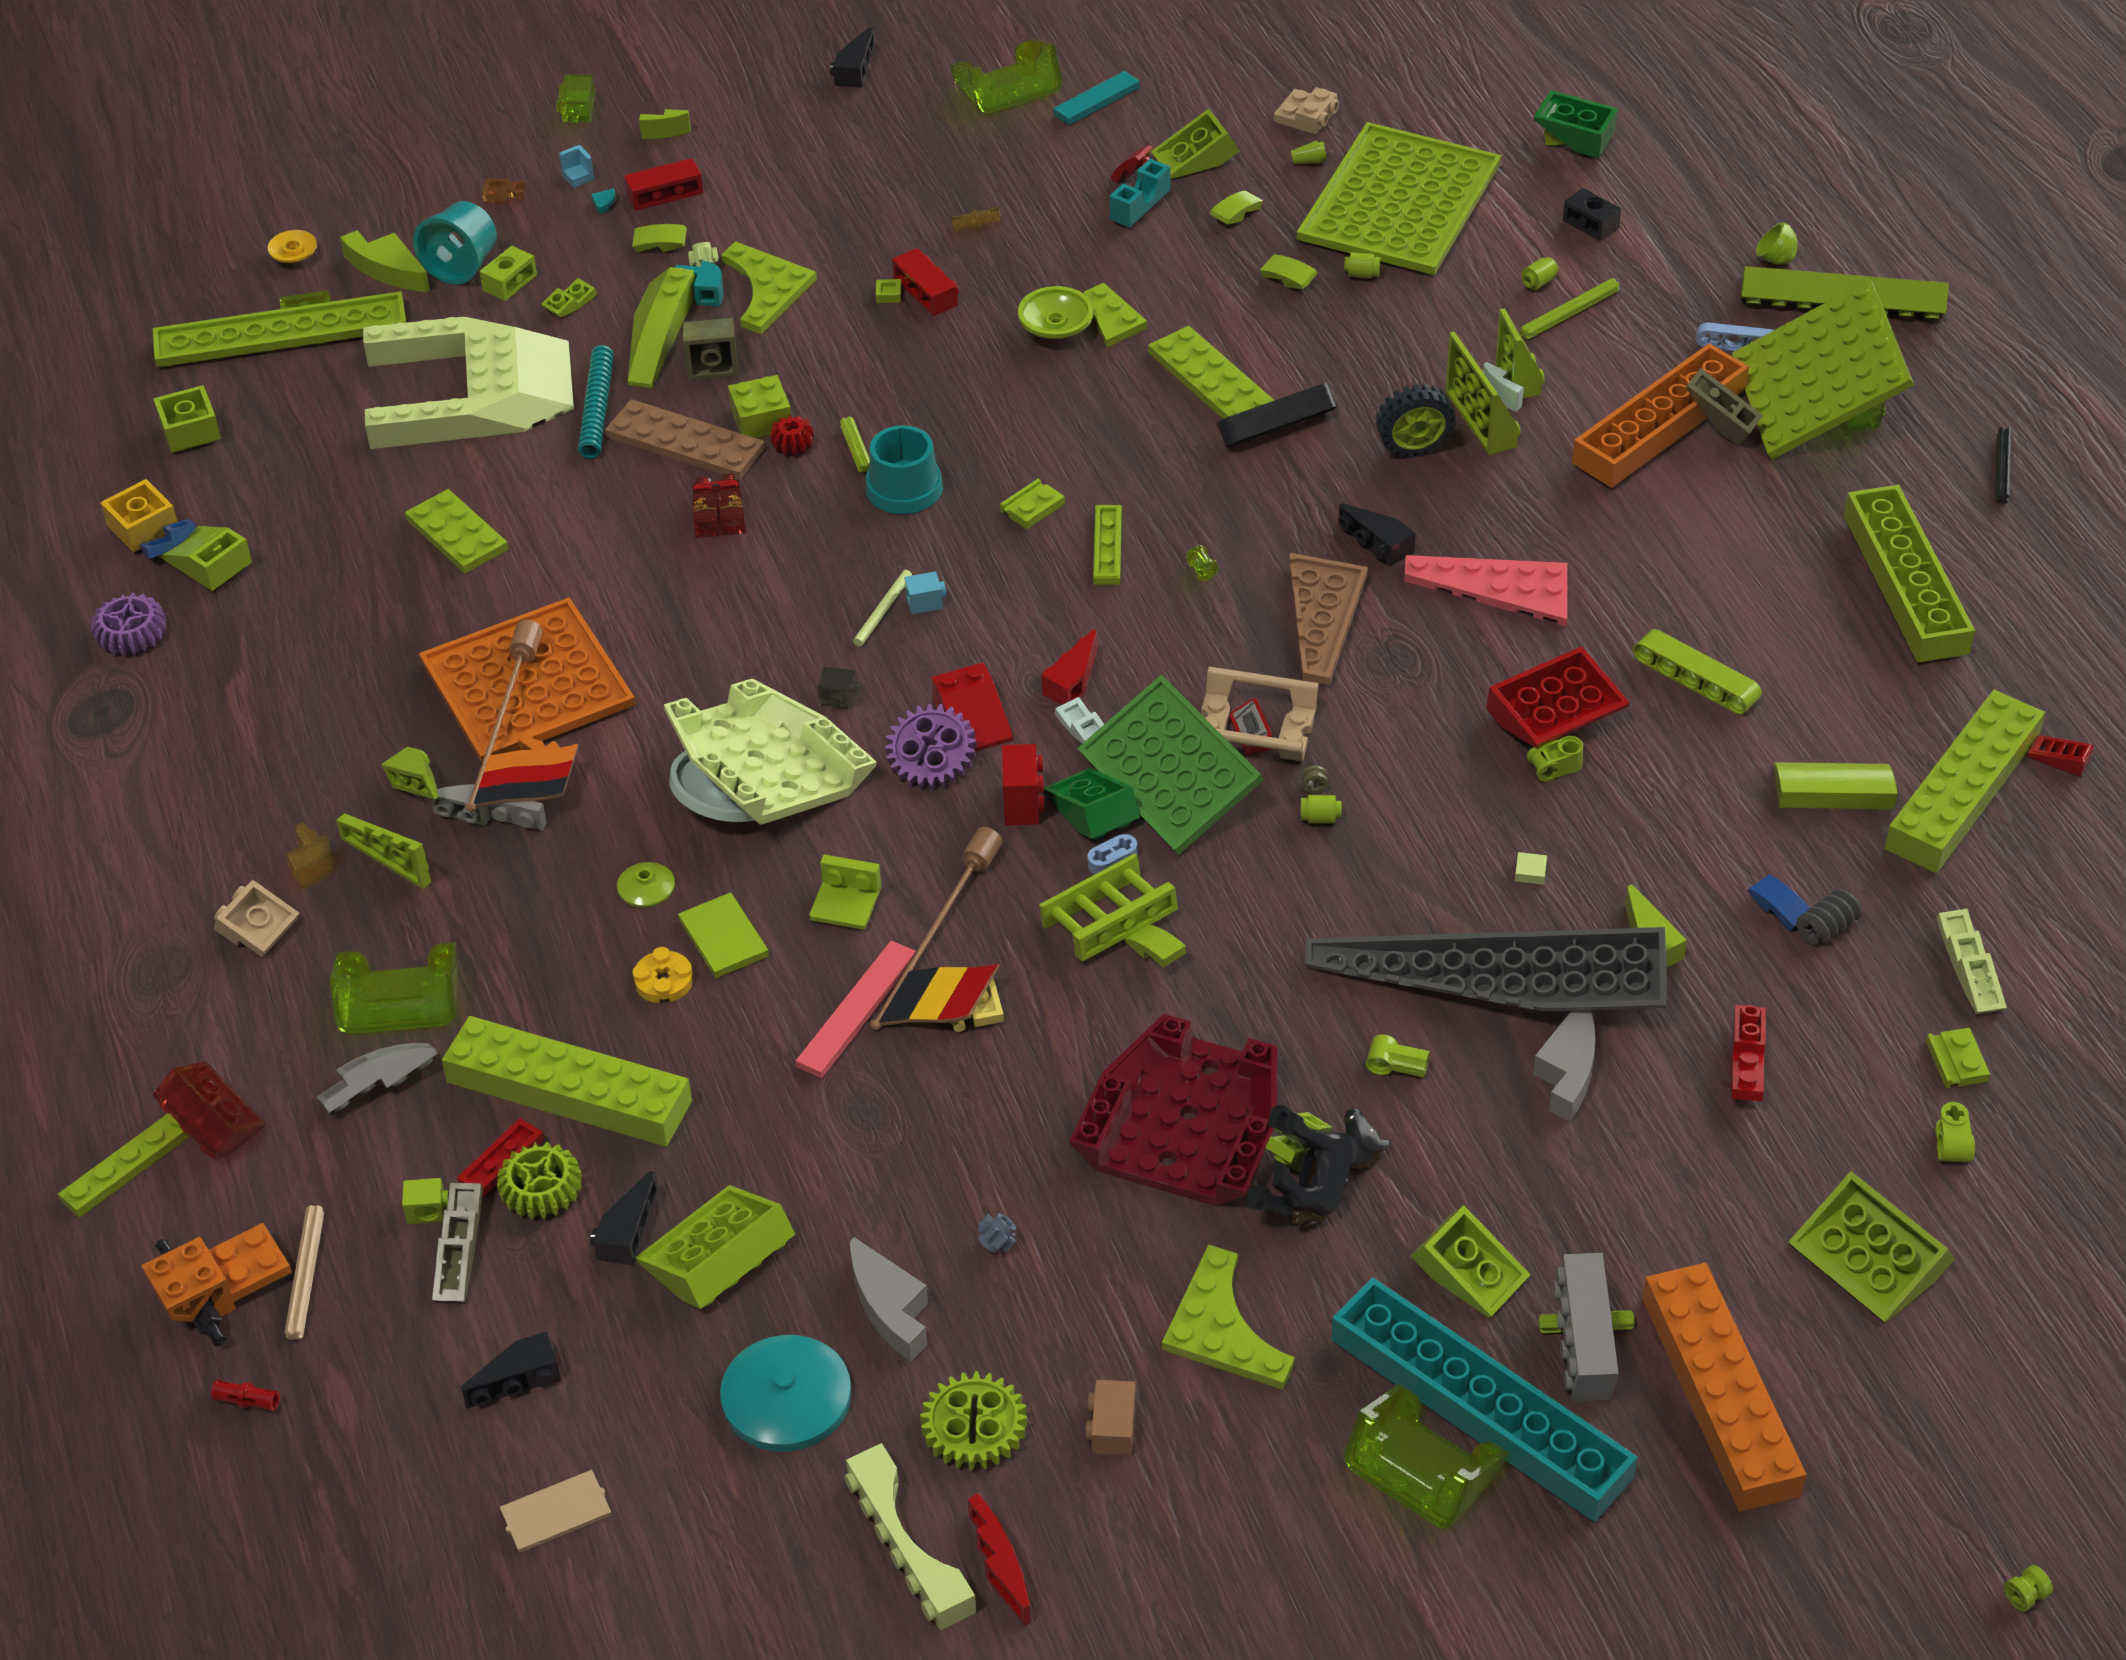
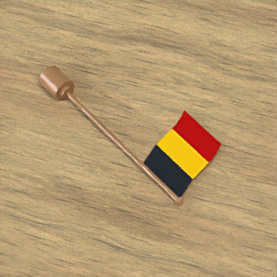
[870,827,1003,1030]

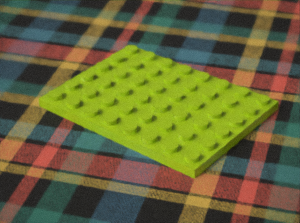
[1297,122,1502,275]

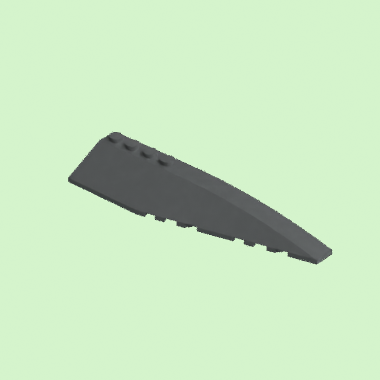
[1305,927,1667,1011]

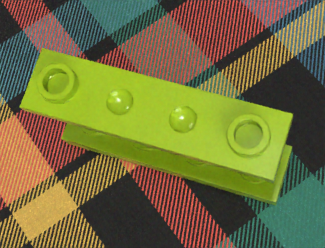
[1039,853,1178,962]

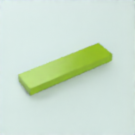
[1093,505,1122,585]

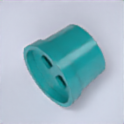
[413,201,497,285]
[865,425,943,514]

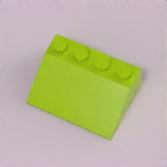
[1445,332,1521,455]
[1788,1171,1955,1323]
[635,1185,795,1309]

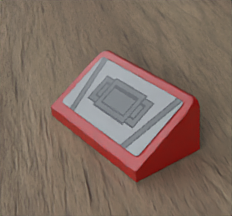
[1229,698,1272,755]

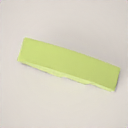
[1936,909,2007,1014]

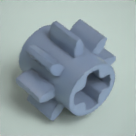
[978,1213,1016,1253]

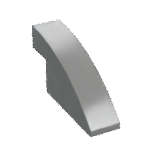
[1533,1010,1595,1122]
[850,1237,928,1362]

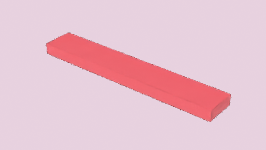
[796,940,916,1079]

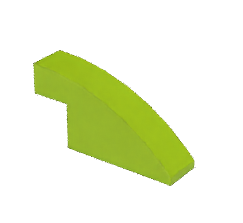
[340,230,430,292]

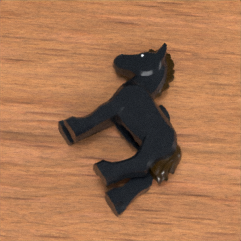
[1245,1105,1392,1227]

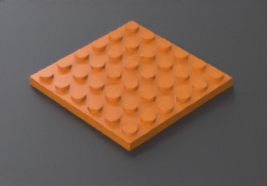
[419,597,636,763]

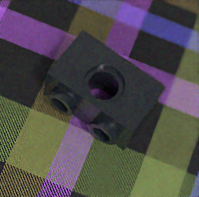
[1562,188,1621,241]

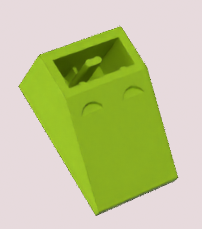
[159,526,252,591]

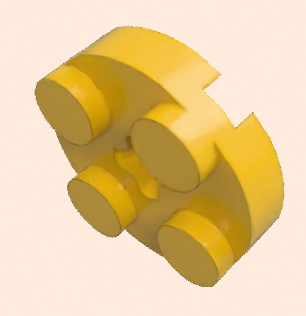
[632,947,693,1003]

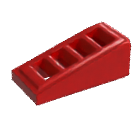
[2027,735,2094,777]

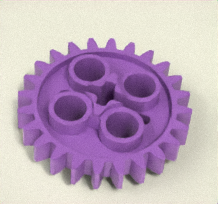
[885,703,977,790]

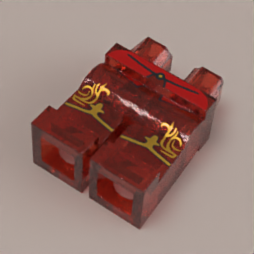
[692,473,746,538]

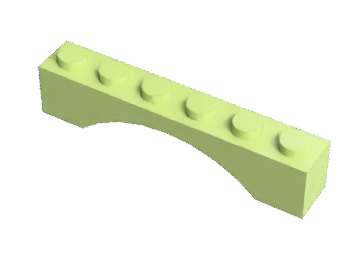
[844,1443,976,1631]

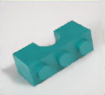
[1109,158,1170,227]

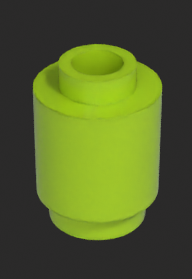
[1344,252,1381,279]
[1521,257,1558,290]
[1301,795,1341,824]

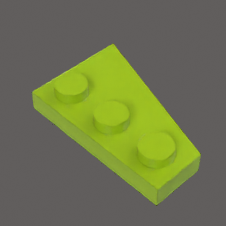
[1083,283,1147,348]

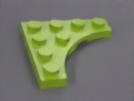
[721,241,817,334]
[1162,1245,1295,1390]

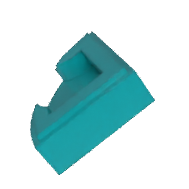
[591,188,616,214]

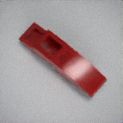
[1730,1005,1766,1102]

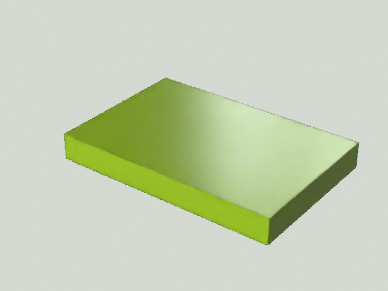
[678,892,769,978]

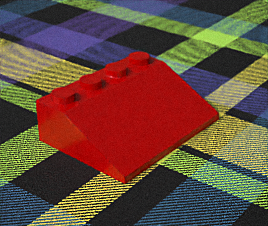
[1486,646,1630,748]

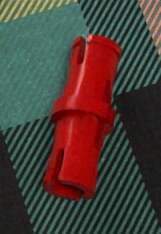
[211,1379,280,1412]

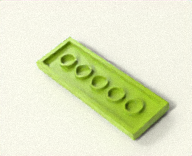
[1148,326,1274,419]

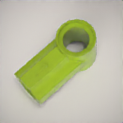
[1365,1034,1430,1077]

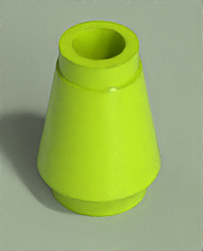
[1291,140,1327,165]

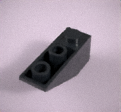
[1338,503,1416,567]
[461,1331,561,1409]

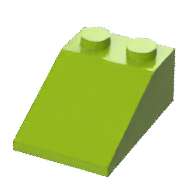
[1151,109,1240,179]
[1495,308,1545,398]
[1410,1205,1530,1318]

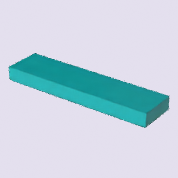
[1053,71,1140,125]

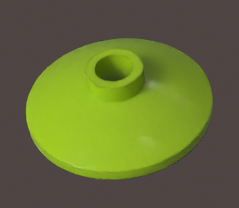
[617,862,675,907]

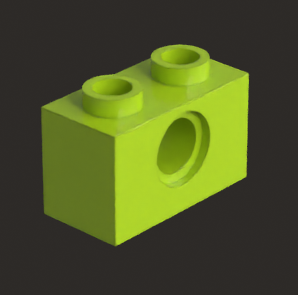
[479,246,537,301]

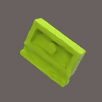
[1000,479,1065,529]
[1926,1028,1990,1088]

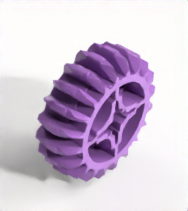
[91,592,166,657]

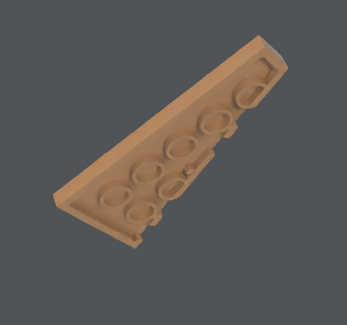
[1289,553,1368,685]

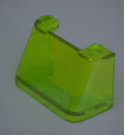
[950,39,1062,113]
[329,942,458,1034]
[1344,1384,1509,1528]

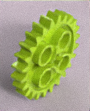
[920,1371,1027,1470]

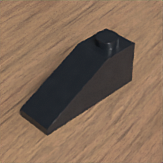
[830,27,875,88]
[590,1171,659,1266]

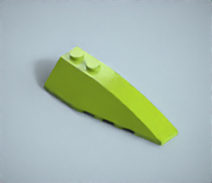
[628,267,695,388]

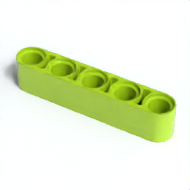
[1633,629,1762,715]

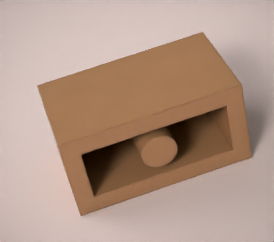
[1086,1380,1136,1456]

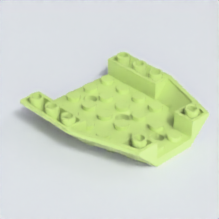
[664,679,877,825]

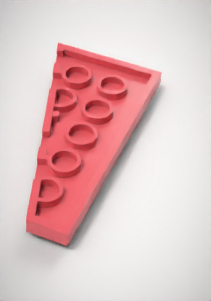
[1404,555,1567,627]

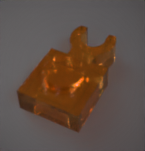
[482,178,527,202]

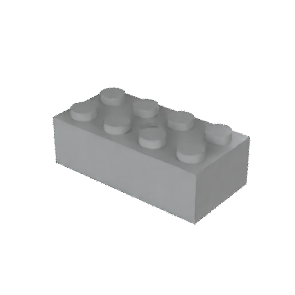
[1553,1253,1619,1402]

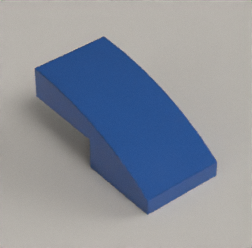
[140,519,196,558]
[1747,874,1810,931]

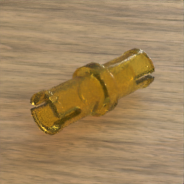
[951,206,1002,232]

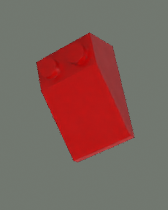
[931,662,1013,751]

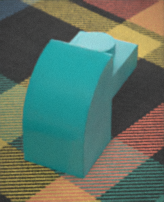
[675,261,724,307]

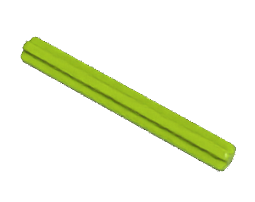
[1520,278,1619,339]

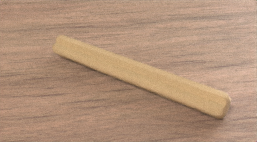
[285,1205,324,1340]

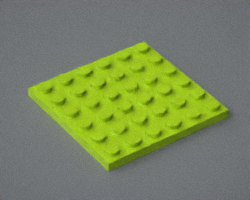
[1732,279,1915,460]

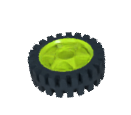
[1376,384,1456,458]

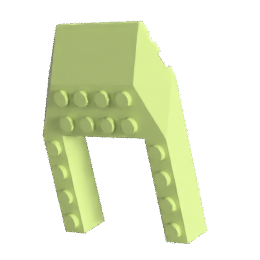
[363,317,574,449]

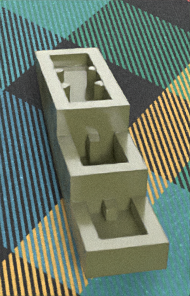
[432,1183,483,1303]

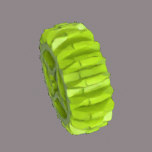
[497,1142,582,1220]

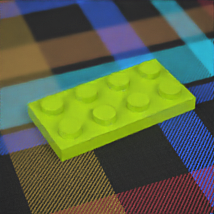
[405,489,509,574]

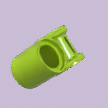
[1527,736,1583,782]
[1935,1102,1975,1162]

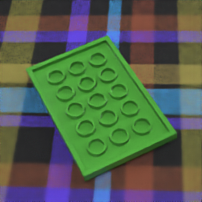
[1077,675,1264,855]

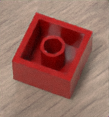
[1002,744,1044,826]

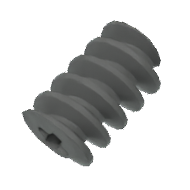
[1796,889,1863,945]

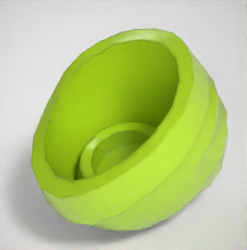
[1756,222,1798,265]

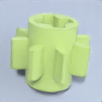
[688,242,719,267]

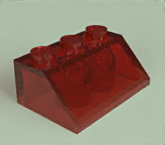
[152,1061,266,1159]

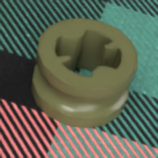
[1302,766,1328,793]

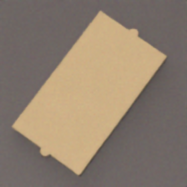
[500,1470,612,1553]

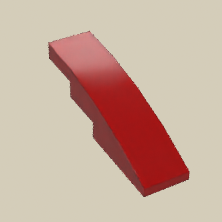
[968,1492,1031,1626]

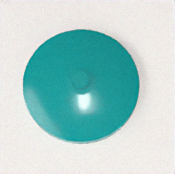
[720,1335,851,1452]

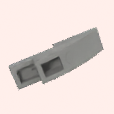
[431,784,547,831]
[317,1043,438,1113]

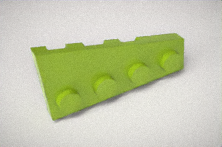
[336,813,431,889]

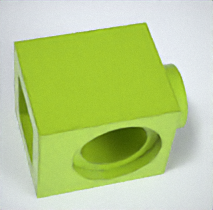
[402,1178,449,1224]

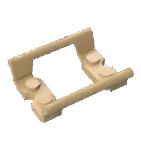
[1201,667,1319,761]

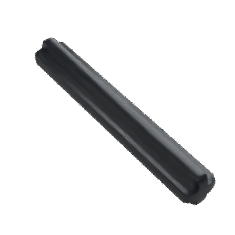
[1995,427,2012,504]

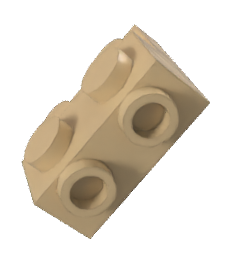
[1274,87,1339,134]
[214,880,299,957]

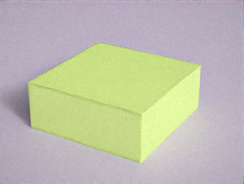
[1515,852,1547,885]

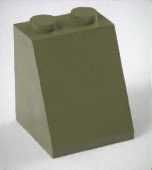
[683,318,739,381]

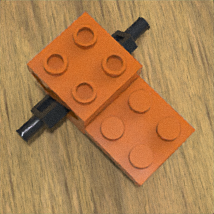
[141,1223,292,1347]

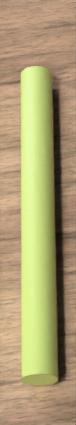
[853,570,912,647]

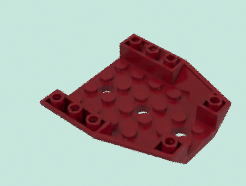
[1069,1014,1277,1206]

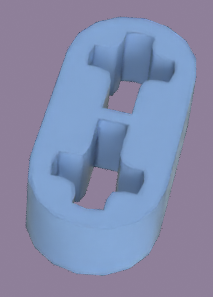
[1088,834,1137,874]

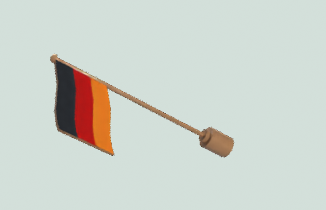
[465,620,579,812]

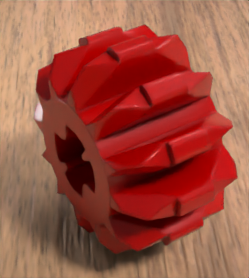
[770,414,814,457]

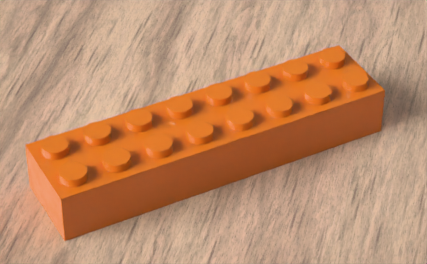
[1572,343,1749,488]
[1642,1263,1807,1512]

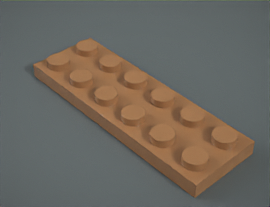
[605,399,765,480]

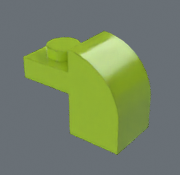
[1266,1112,1333,1172]

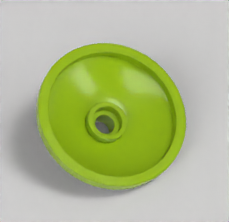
[1018,286,1093,339]

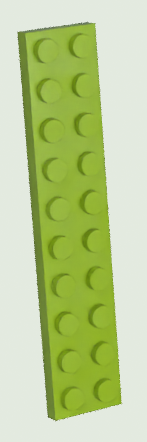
[153,291,406,367]

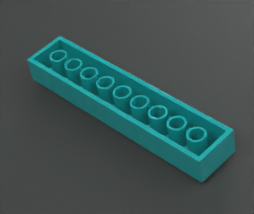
[1331,1277,1638,1522]

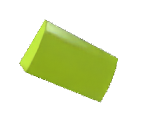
[1774,762,1898,809]

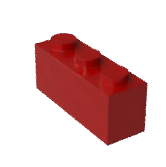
[624,158,704,211]
[892,248,959,316]

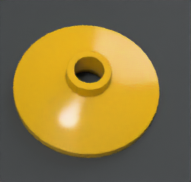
[268,230,317,263]

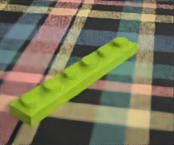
[58,1086,227,1218]

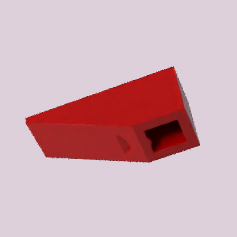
[1041,629,1097,705]

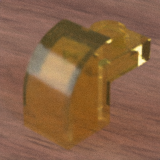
[285,821,334,890]

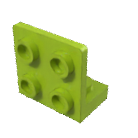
[810,854,881,930]

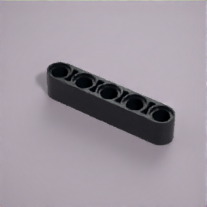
[1216,382,1338,448]

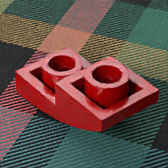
[1110,145,1152,184]

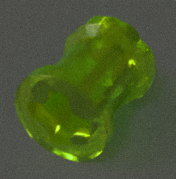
[1186,545,1219,580]

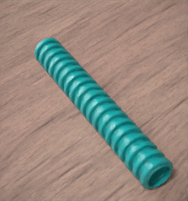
[578,345,614,459]

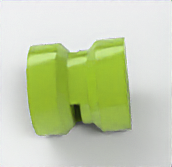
[2003,1565,2053,1612]

